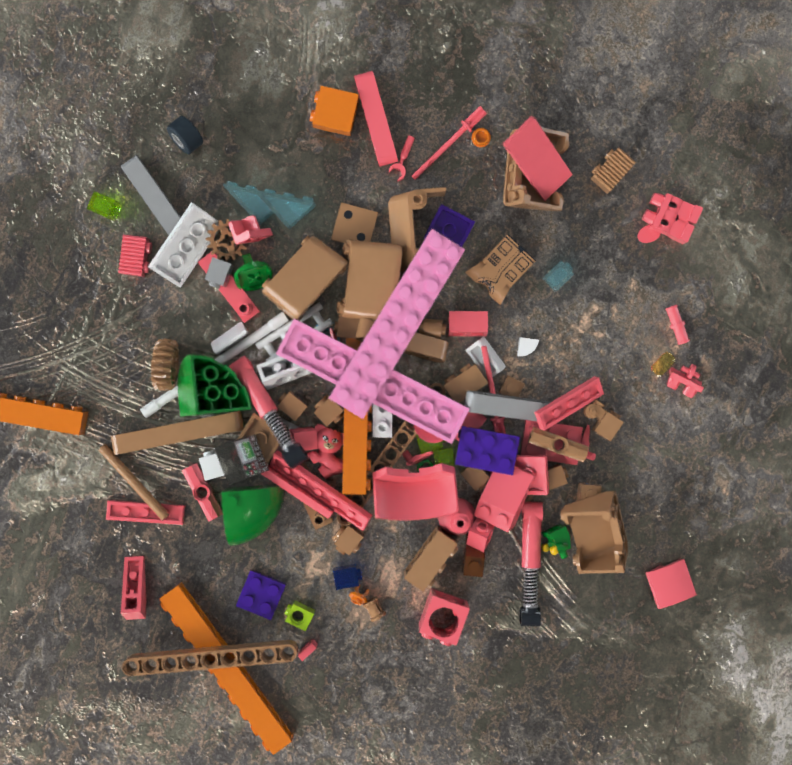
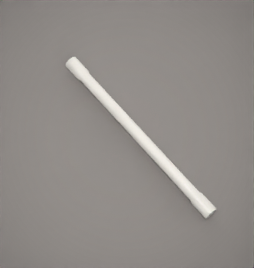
[140,311,289,418]

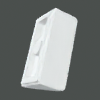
[211,322,250,355]
[465,337,506,379]

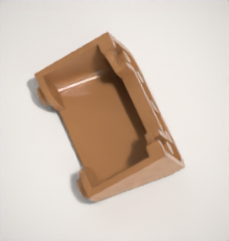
[503,127,569,211]
[262,235,349,321]
[336,240,402,321]
[561,491,628,574]

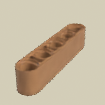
[355,318,449,363]

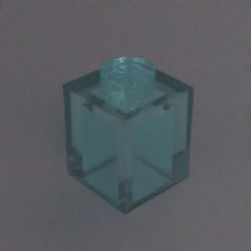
[542,261,575,292]

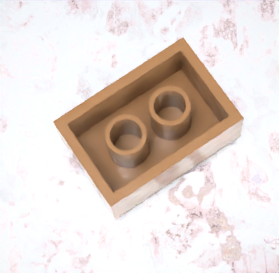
[404,526,458,592]

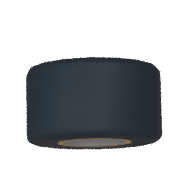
[167,116,203,154]

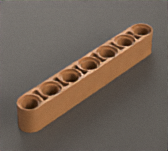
[111,411,244,455]

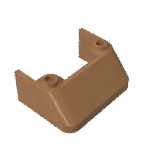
[388,187,446,272]

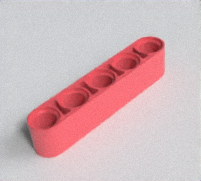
[354,71,398,167]

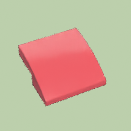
[646,559,697,609]

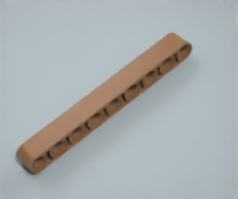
[337,383,445,526]
[122,640,298,676]

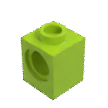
[284,600,315,632]

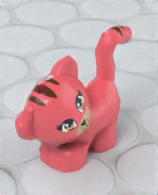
[307,424,344,479]

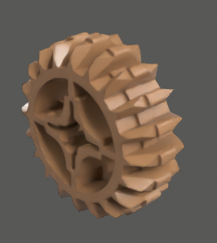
[151,338,179,391]

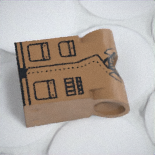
[465,234,536,305]

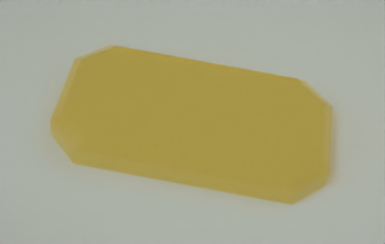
[651,352,675,377]

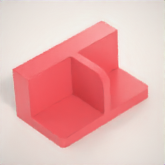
[228,215,273,245]

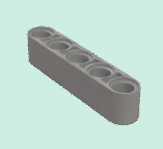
[121,155,181,235]
[464,390,551,421]

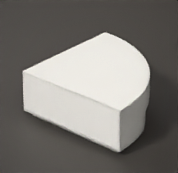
[517,337,539,357]

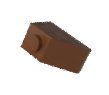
[462,533,485,577]

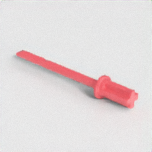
[412,106,487,180]
[481,346,506,434]

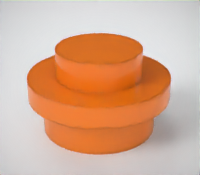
[471,128,491,148]

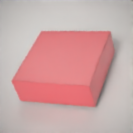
[298,639,318,661]

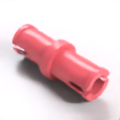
[665,305,690,345]

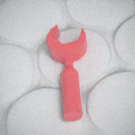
[389,135,415,182]

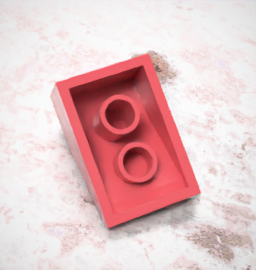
[473,466,535,532]

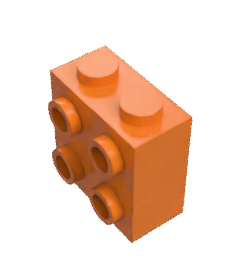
[310,86,359,136]

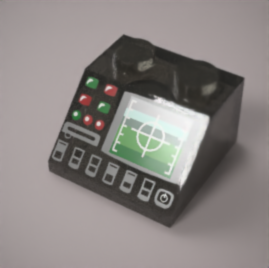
[214,434,269,485]

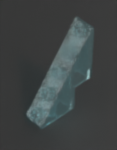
[223,181,316,230]

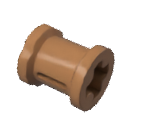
[363,596,387,622]

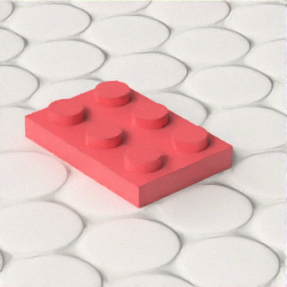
[520,420,583,465]
[490,455,549,495]

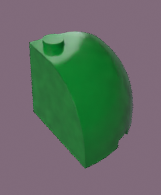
[178,355,252,417]
[221,484,285,546]

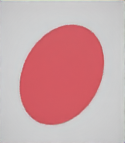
[637,225,661,243]

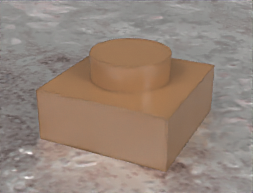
[499,375,525,397]

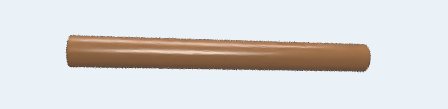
[99,444,170,521]

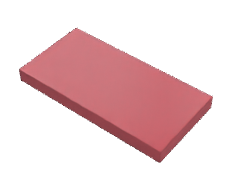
[503,117,573,201]

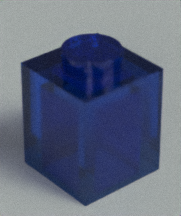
[333,564,362,590]

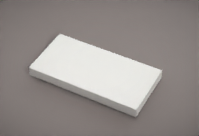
[148,202,219,288]

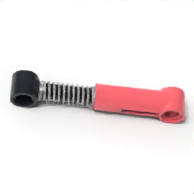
[229,355,309,469]
[519,502,543,626]

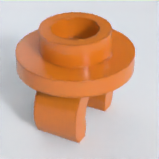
[349,584,369,606]

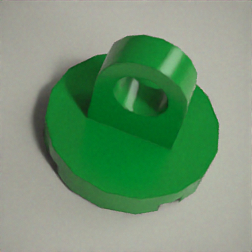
[234,253,273,291]

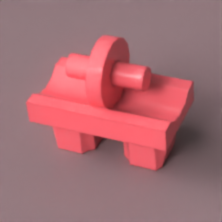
[667,364,704,398]

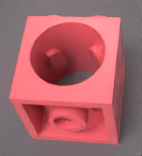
[419,588,470,646]

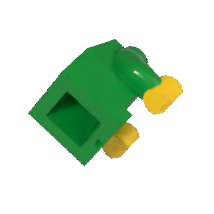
[541,524,571,559]

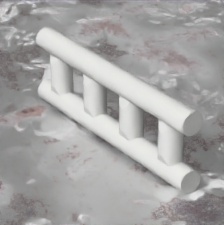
[255,302,334,362]

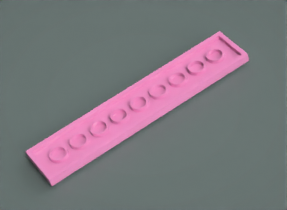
[329,229,465,419]
[276,319,469,444]

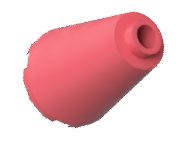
[438,498,476,536]

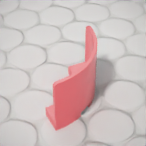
[372,463,459,520]

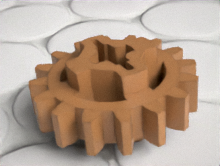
[205,219,247,261]

